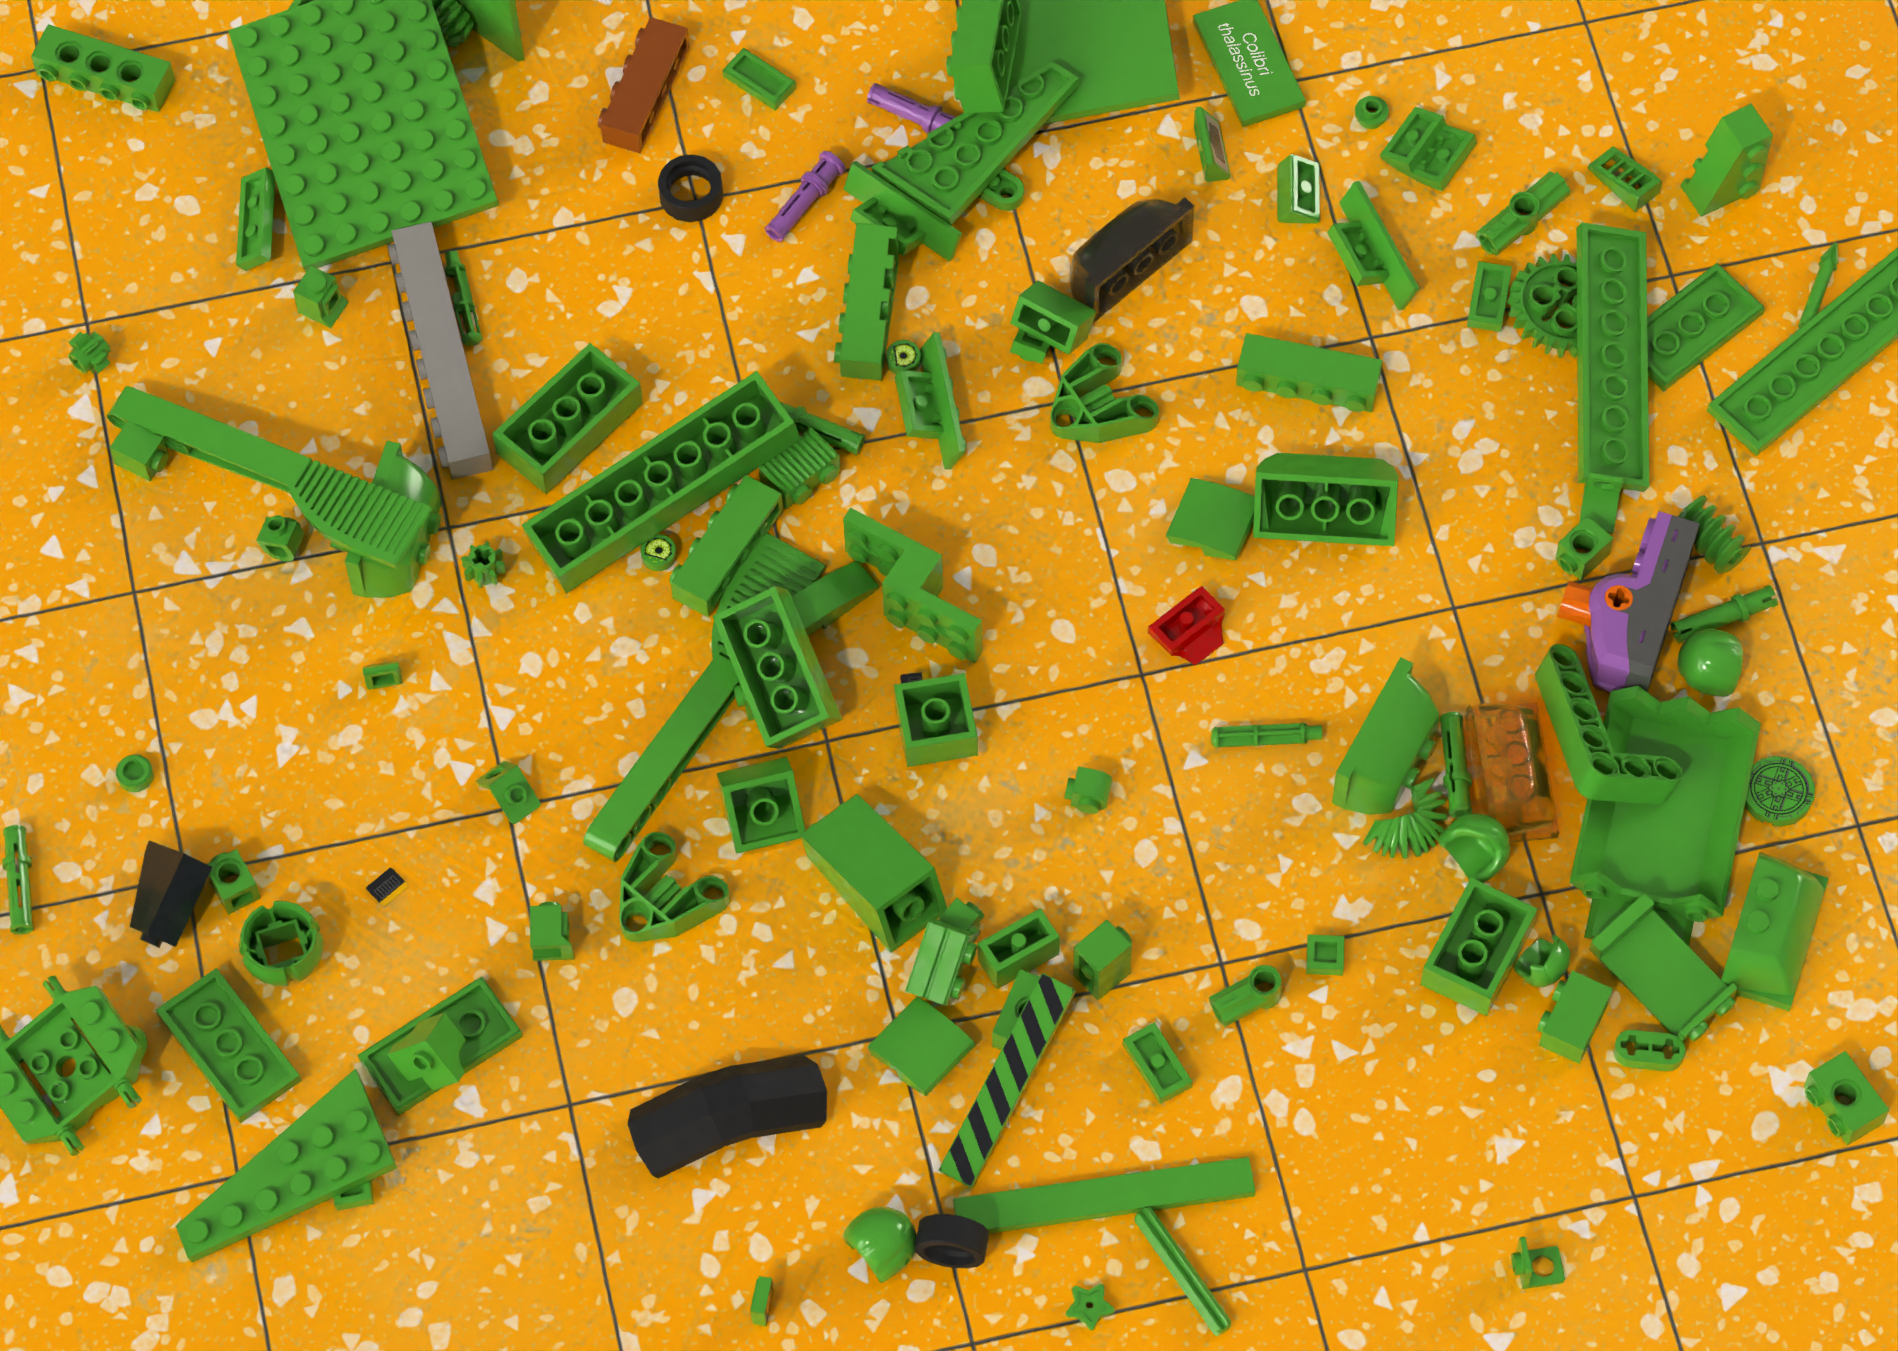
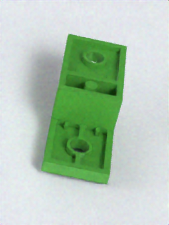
[843,508,982,663]

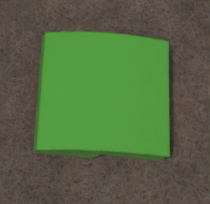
[1380,106,1477,191]
[1166,478,1255,561]
[867,996,976,1096]

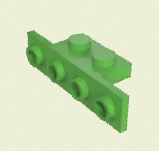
[843,161,962,261]
[1327,181,1420,310]
[895,332,966,470]

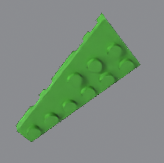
[871,61,1080,225]
[176,1068,398,1262]

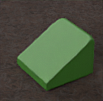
[363,660,402,690]

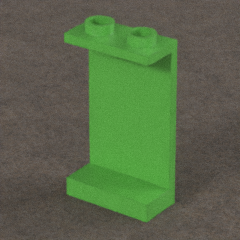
[1589,893,1738,1043]

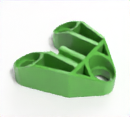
[1050,343,1159,443]
[619,832,730,942]

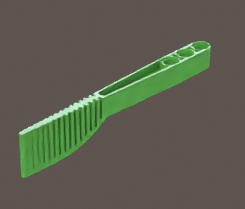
[107,386,433,568]
[583,533,827,862]

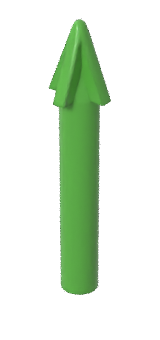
[1798,242,1838,328]

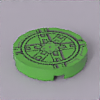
[1745,756,1815,827]

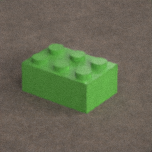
[1420,878,1538,1016]

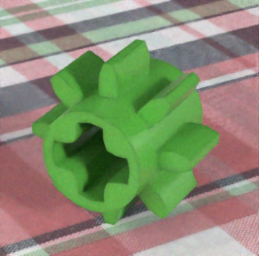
[68,332,111,374]
[461,542,506,588]

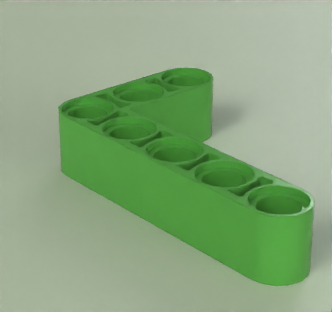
[1535,644,1683,805]

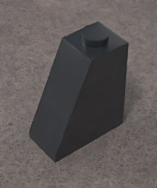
[130,840,212,948]

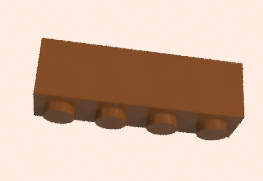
[598,17,690,154]

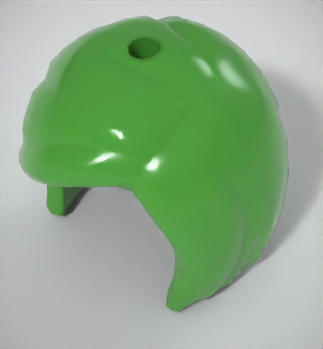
[1677,629,1743,697]
[1438,813,1511,883]
[843,1206,917,1283]

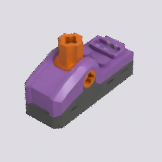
[1558,511,1700,692]

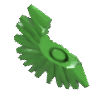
[1363,777,1447,859]

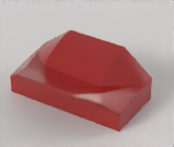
[1148,586,1225,665]

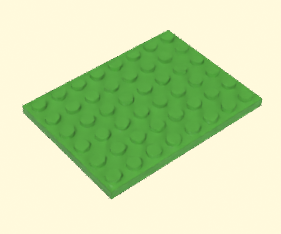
[228,0,499,272]

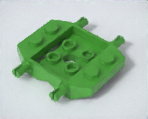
[0,976,144,1156]

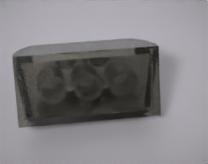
[1069,197,1194,323]

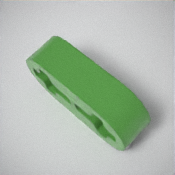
[1613,1030,1686,1071]

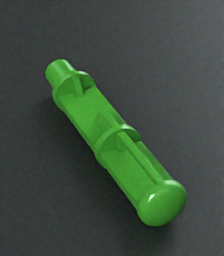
[445,251,482,346]
[1211,722,1322,748]

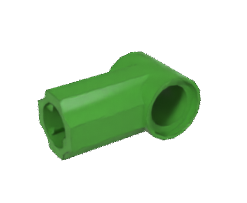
[1209,965,1282,1027]

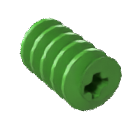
[1678,495,1751,574]

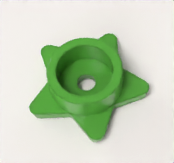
[1066,1284,1115,1331]

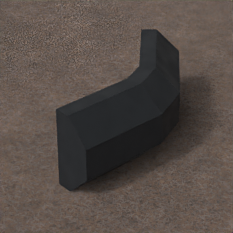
[627,1055,827,1179]

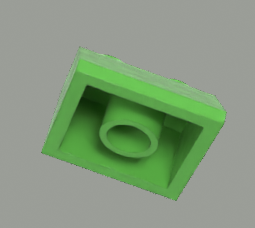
[717,757,805,854]

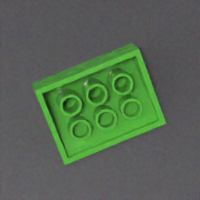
[456,0,524,62]

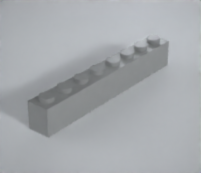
[388,222,493,480]

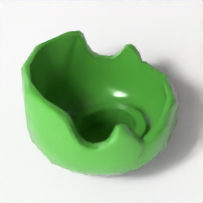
[1514,935,1571,988]

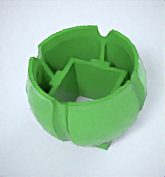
[239,901,324,986]

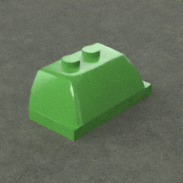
[345,441,442,598]
[1253,453,1398,546]
[1332,657,1439,815]
[1721,852,1829,1011]

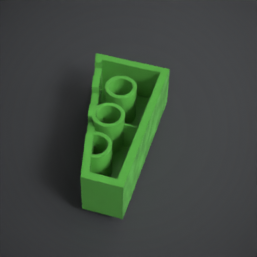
[834,223,899,381]

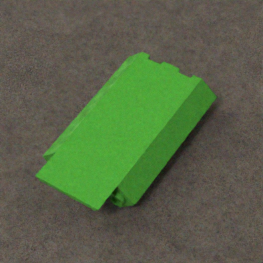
[1569,686,1761,946]

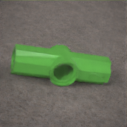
[1476,172,1571,256]

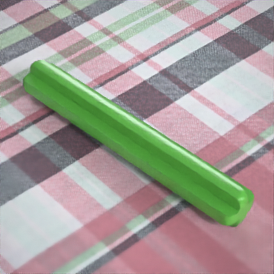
[1135,1207,1232,1336]

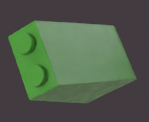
[800,794,947,953]

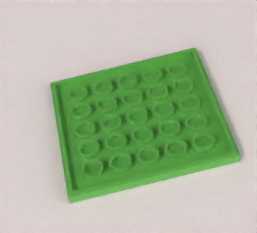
[1008,0,1180,124]

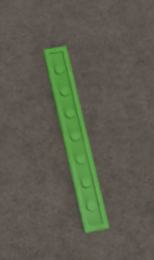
[953,1157,1255,1234]

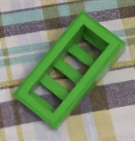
[1588,146,1662,212]

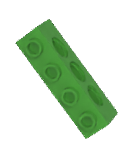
[31,24,175,112]

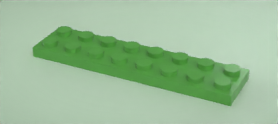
[1576,222,1649,492]
[1707,248,1898,456]

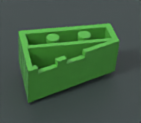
[1680,104,1773,217]

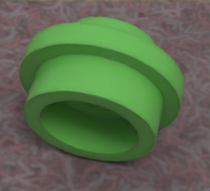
[1355,96,1389,129]

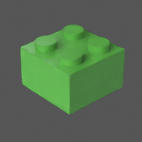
[894,673,978,767]

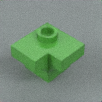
[387,1012,466,1091]

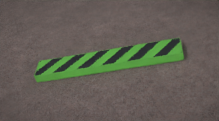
[938,973,1076,1189]

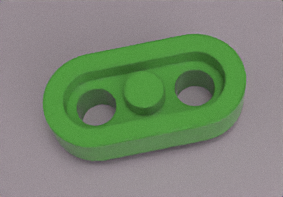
[978,169,1024,211]

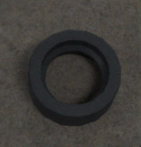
[658,154,723,222]
[915,1214,989,1268]

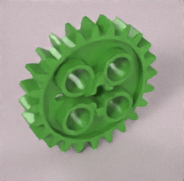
[1507,254,1577,358]

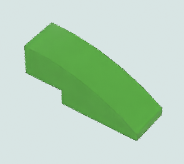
[792,561,879,636]

